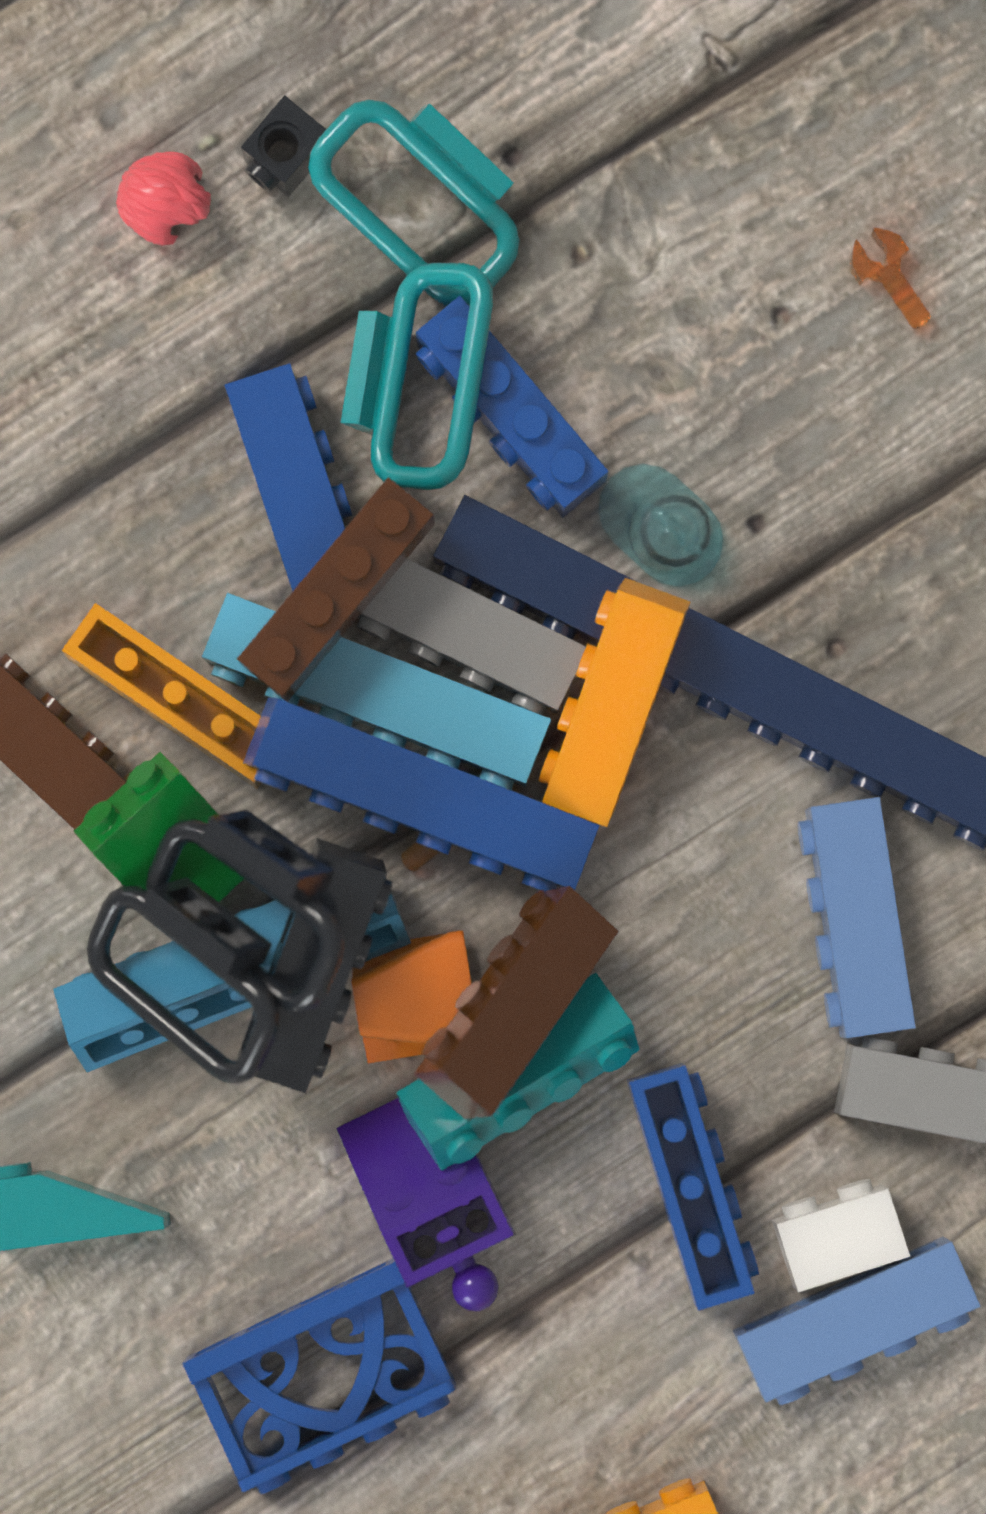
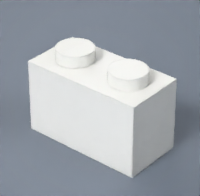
[772,1179,910,1292]

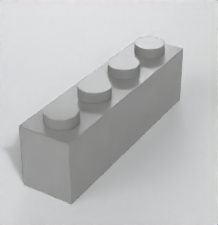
[356,559,586,716]
[834,1036,986,1144]

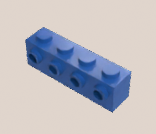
[415,296,609,518]
[627,1063,759,1311]

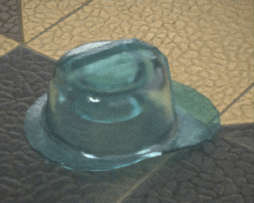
[598,464,723,586]

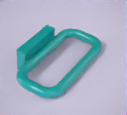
[308,99,520,306]
[340,263,493,490]

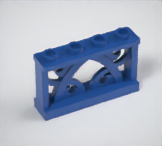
[182,1258,456,1494]

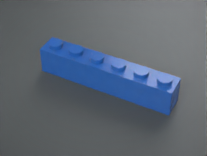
[243,698,600,891]

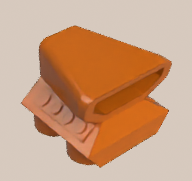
[351,930,472,1064]

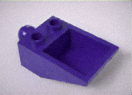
[336,1098,516,1311]

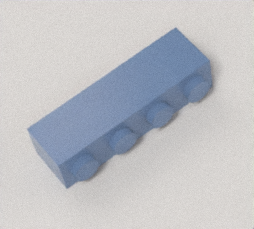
[798,797,916,1038]
[732,1236,981,1405]

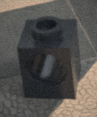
[241,95,326,197]

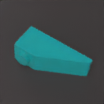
[0,1162,171,1251]

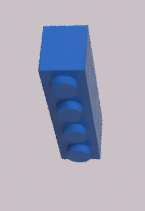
[225,363,353,591]

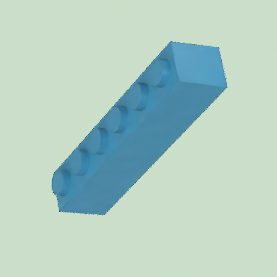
[53,878,411,1073]

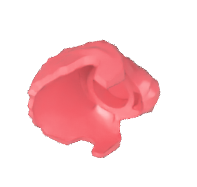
[116,151,211,246]

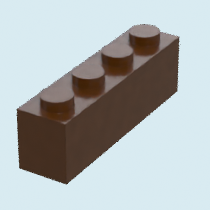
[237,477,435,702]
[0,653,132,830]
[414,886,619,1119]

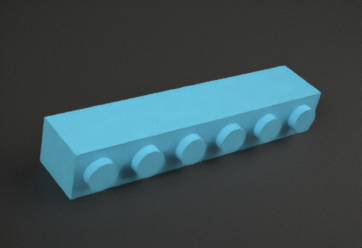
[202,593,551,790]

